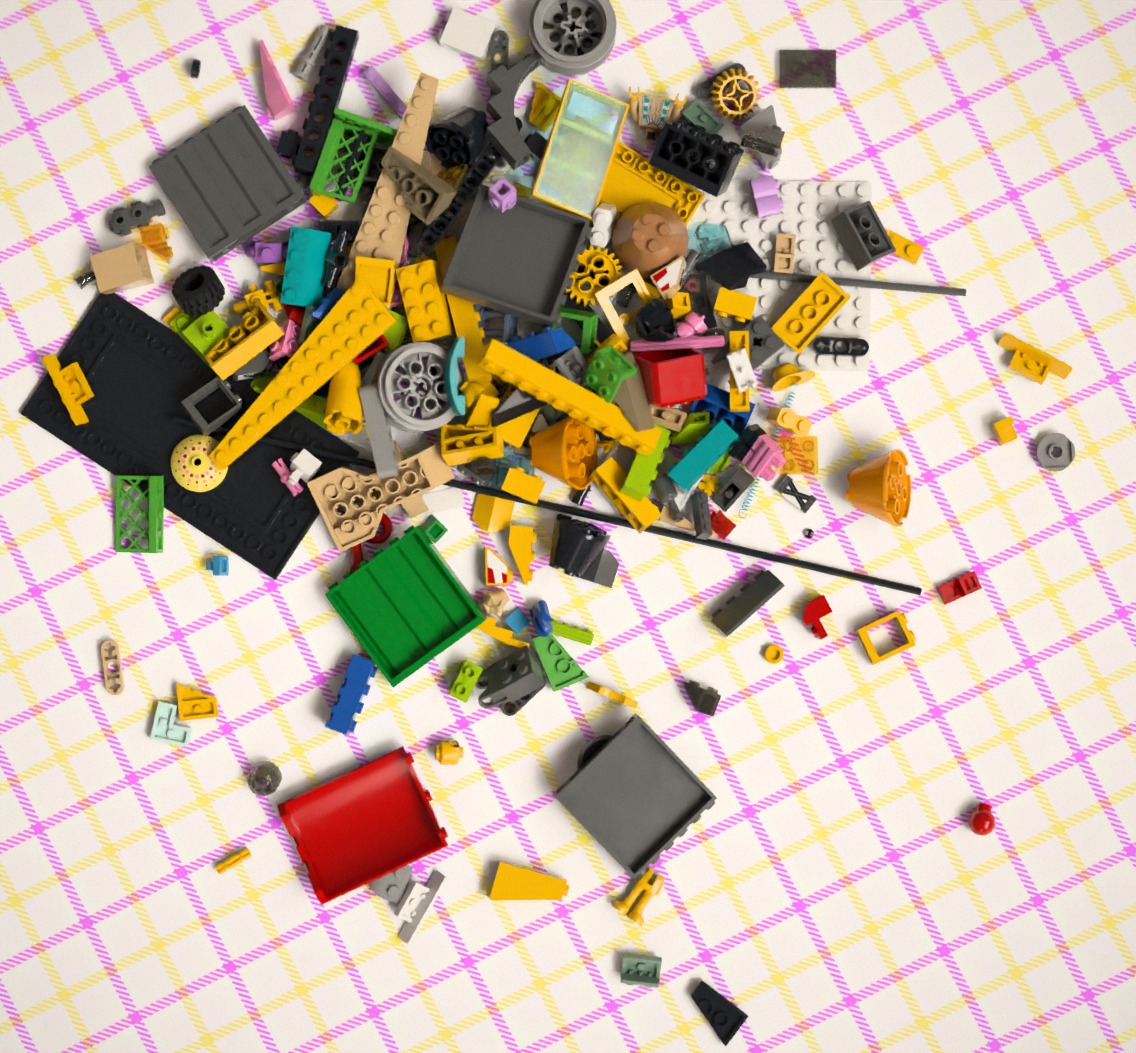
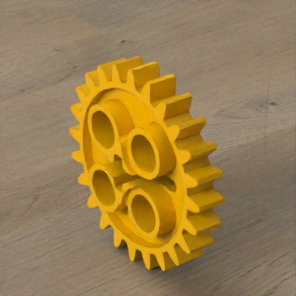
[566,245,623,308]

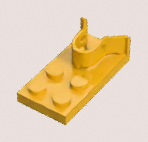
[771,270,851,354]

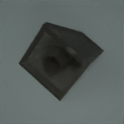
[740,125,785,157]

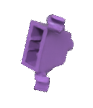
[244,227,291,263]

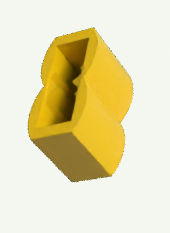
[766,406,812,436]

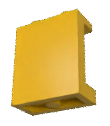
[354,256,396,307]

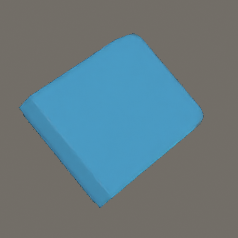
[504,608,531,634]

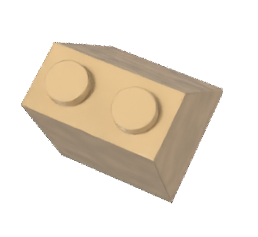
[90,243,155,294]

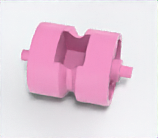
[676,311,708,338]

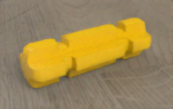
[215,848,252,874]

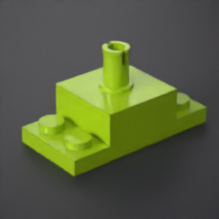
[169,311,231,376]

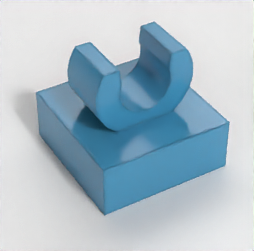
[206,556,229,576]

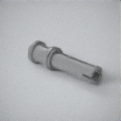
[292,25,331,82]

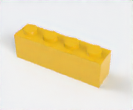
[590,457,662,534]

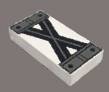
[775,475,817,514]

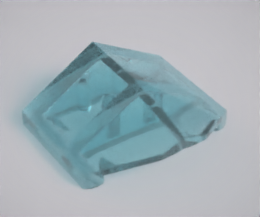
[693,223,733,258]

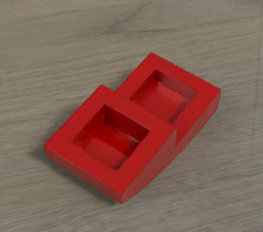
[937,571,982,605]

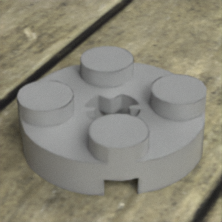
[1036,433,1076,472]

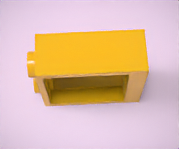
[855,610,917,665]

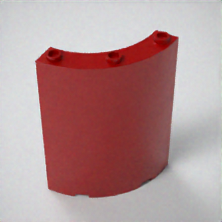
[277,746,449,905]

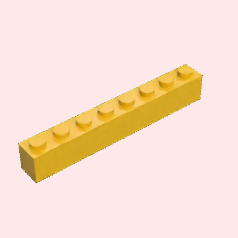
[435,236,492,383]

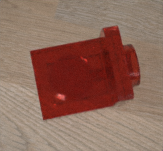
[710,510,737,540]

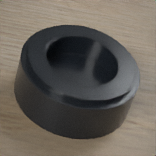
[191,59,201,79]

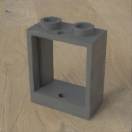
[181,376,243,437]

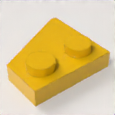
[176,684,219,721]

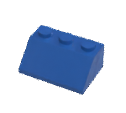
[505,326,577,360]
[688,382,756,440]

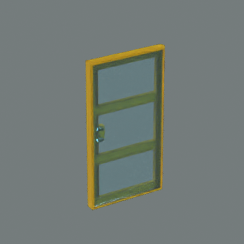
[530,79,630,221]

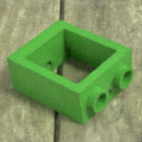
[552,307,598,355]

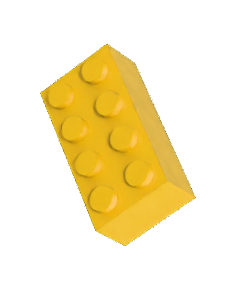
[396,259,456,343]

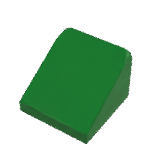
[420,514,448,544]

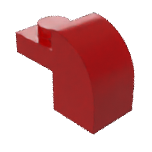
[802,595,833,640]

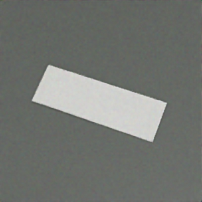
[400,487,465,520]

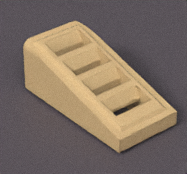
[659,505,695,532]

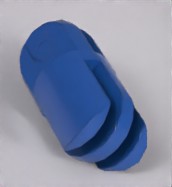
[529,600,553,637]

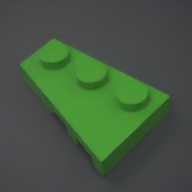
[531,634,589,692]

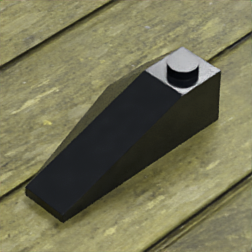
[491,358,553,428]

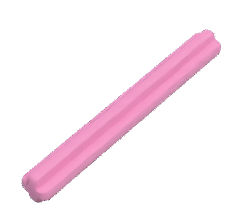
[630,335,725,352]

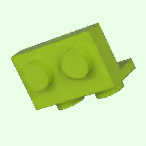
[448,660,483,703]

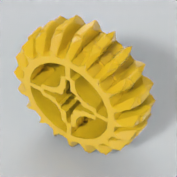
[710,69,761,121]

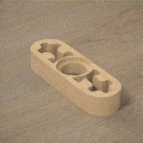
[101,640,125,695]

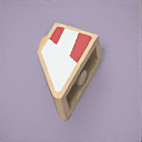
[650,256,687,299]

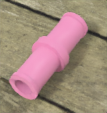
[272,458,303,496]

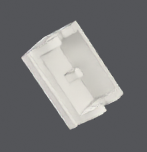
[726,347,757,393]

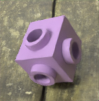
[489,178,516,213]

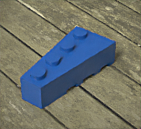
[324,654,378,735]

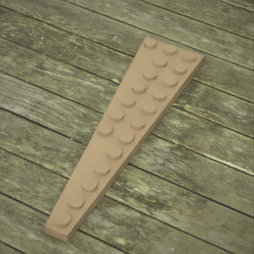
[337,72,439,310]

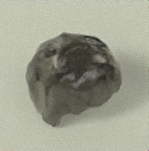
[247,760,282,797]

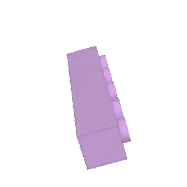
[363,65,407,120]

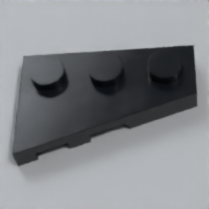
[690,980,749,1047]

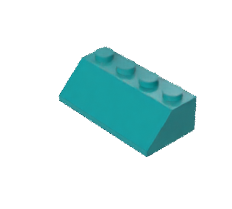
[280,226,332,307]
[668,420,739,494]

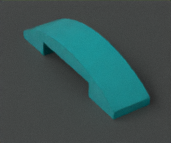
[445,337,465,416]

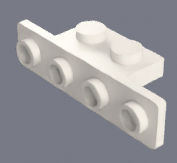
[394,870,448,945]

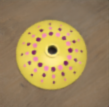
[171,435,228,492]

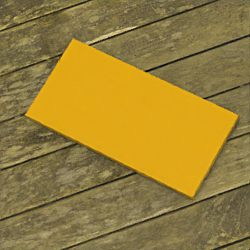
[543,115,705,228]

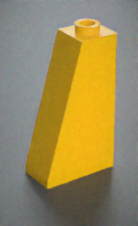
[489,861,570,901]

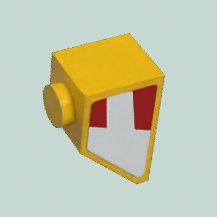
[485,547,513,586]

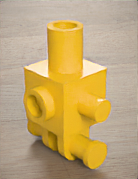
[233,279,283,315]

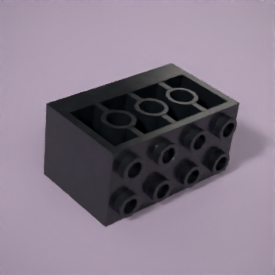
[649,117,744,197]

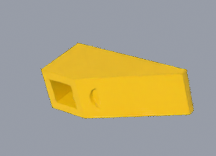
[509,525,537,585]

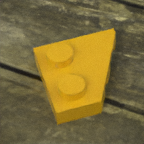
[529,81,561,134]

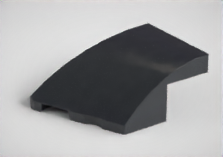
[696,242,767,291]

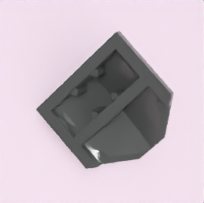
[575,549,619,588]

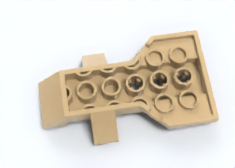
[307,441,455,552]

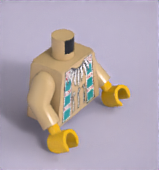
[628,86,687,142]

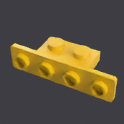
[998,332,1073,385]
[42,354,94,425]

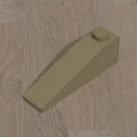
[381,147,457,225]
[612,352,654,432]

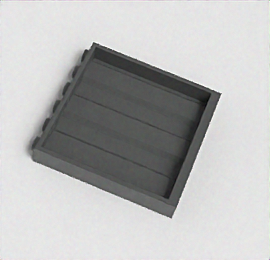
[149,105,308,263]

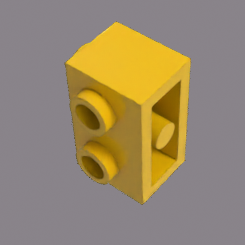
[713,287,757,324]
[500,466,546,504]

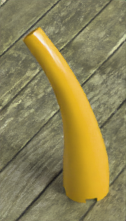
[322,291,364,435]

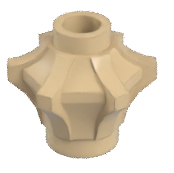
[480,588,510,617]

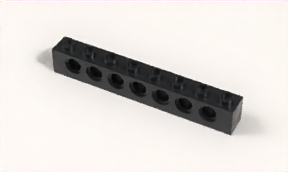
[292,25,359,177]

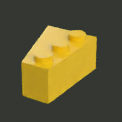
[441,423,504,466]

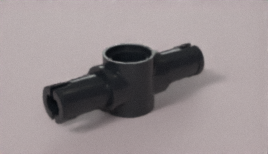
[322,230,351,289]

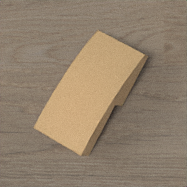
[774,233,796,274]

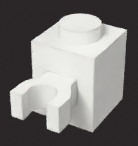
[287,449,322,487]

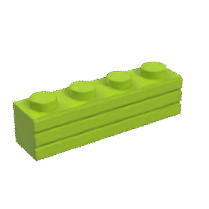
[551,619,594,646]

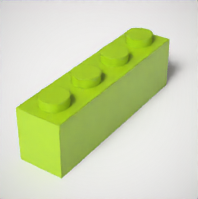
[620,424,671,502]

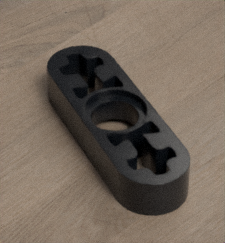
[813,337,869,357]

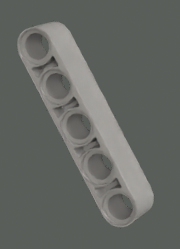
[359,383,400,479]

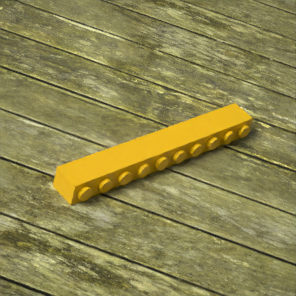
[478,339,662,456]

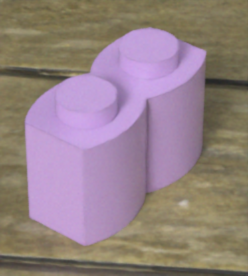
[749,175,784,219]

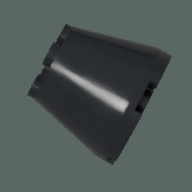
[425,106,489,172]
[548,514,611,578]

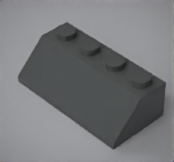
[710,569,785,638]

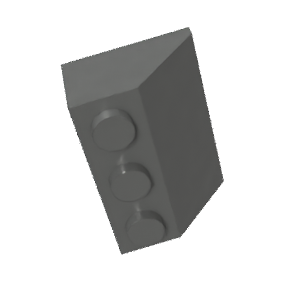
[831,200,897,271]

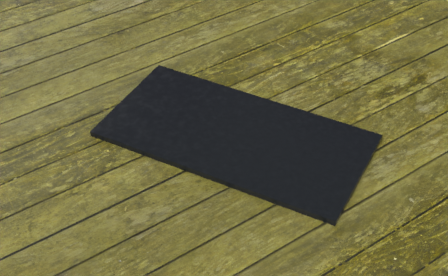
[20,293,360,580]

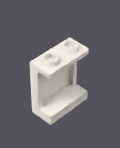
[438,7,496,62]

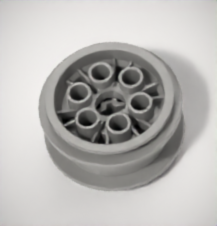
[529,0,617,75]
[371,342,465,433]

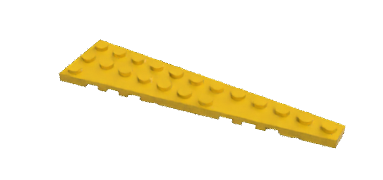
[209,276,397,471]

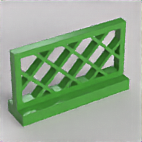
[334,108,398,147]
[309,118,379,204]
[116,475,164,553]

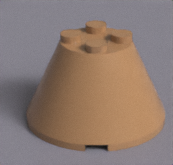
[612,202,688,278]

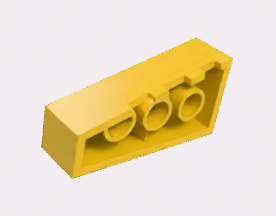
[205,300,284,380]

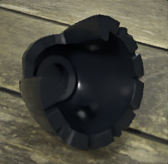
[634,298,678,343]

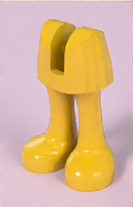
[612,867,665,926]

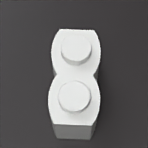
[590,203,617,247]

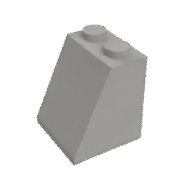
[738,104,782,170]

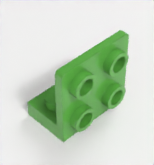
[583,345,638,403]

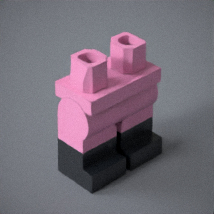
[728,424,787,482]

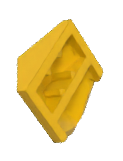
[472,494,515,533]

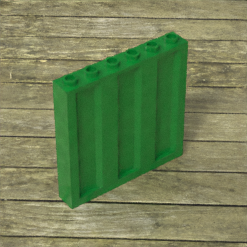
[325,525,488,688]

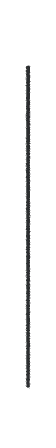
[173,415,922,595]

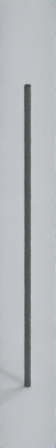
[594,258,966,296]

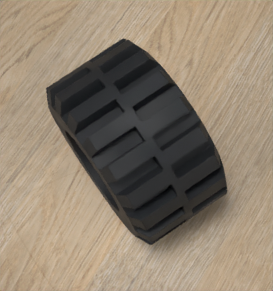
[172,265,225,317]

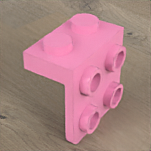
[268,319,302,362]

